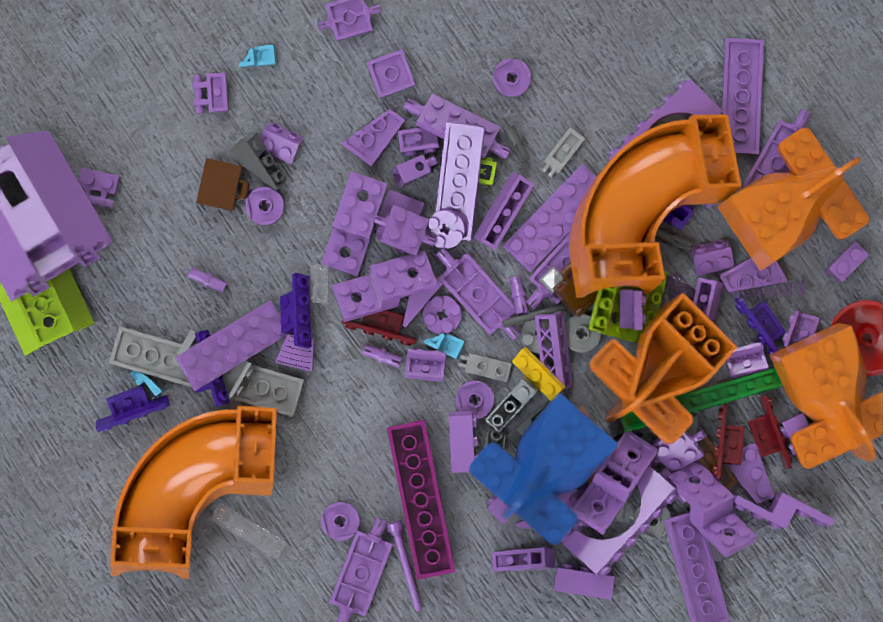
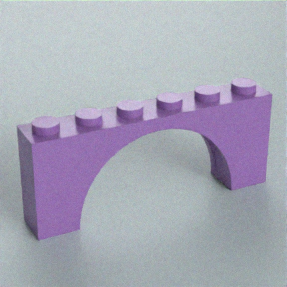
[607,79,723,162]
[563,466,678,578]

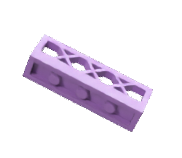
[535,311,573,391]

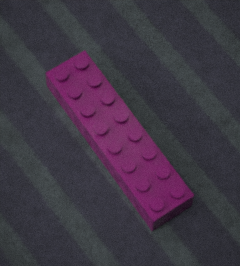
[387,420,455,580]

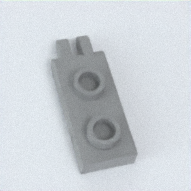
[542,127,585,177]
[458,353,511,382]

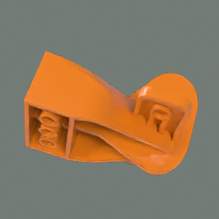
[717,128,869,271]
[589,293,738,444]
[769,323,883,468]

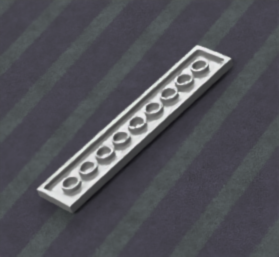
[109,326,304,417]

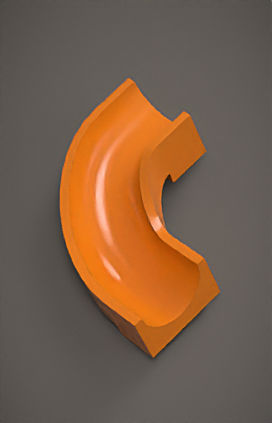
[569,114,742,298]
[110,406,277,579]

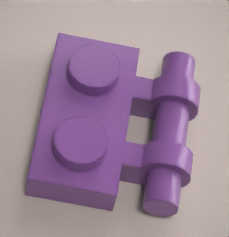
[192,73,229,114]
[79,168,120,208]

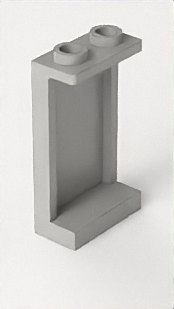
[172,329,254,398]

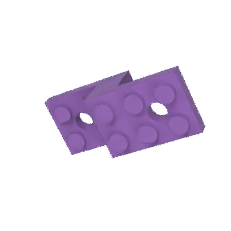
[321,171,388,277]
[332,250,437,322]
[573,431,659,534]
[667,460,757,558]
[733,491,834,530]

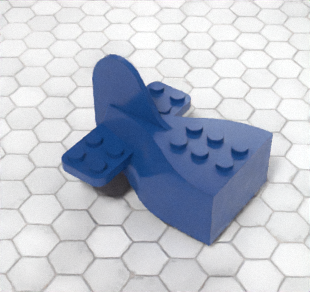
[469,393,619,544]

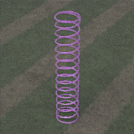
[734,281,805,303]

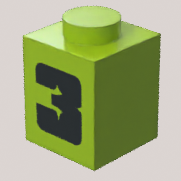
[479,157,497,187]

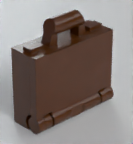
[196,158,250,212]
[553,262,598,317]

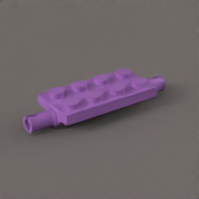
[403,93,511,160]
[742,109,812,188]
[526,233,570,310]
[435,248,522,341]
[329,517,393,622]

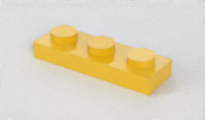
[512,347,565,401]

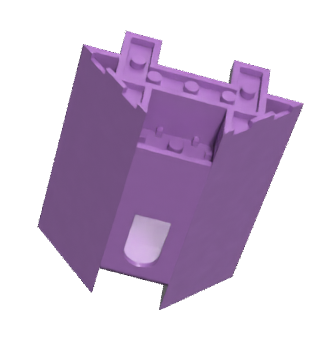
[0,130,113,302]

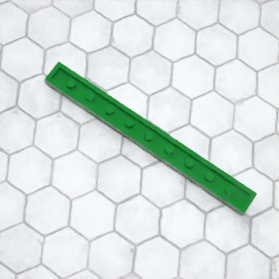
[620,368,783,433]

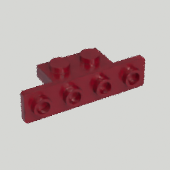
[341,310,417,346]
[747,395,793,469]
[713,403,745,481]

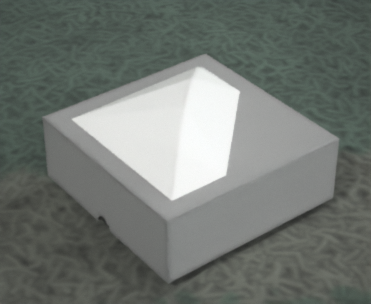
[539,266,562,294]

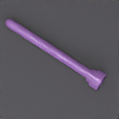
[386,520,422,611]

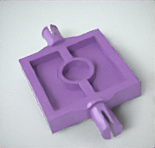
[317,0,381,42]
[372,205,436,255]
[649,430,706,474]

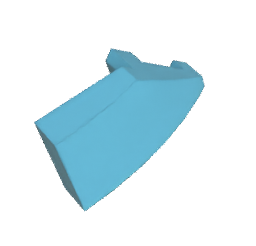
[239,45,277,67]
[423,333,466,360]
[130,370,164,396]

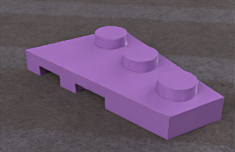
[341,109,405,167]
[719,258,788,292]
[726,443,775,504]

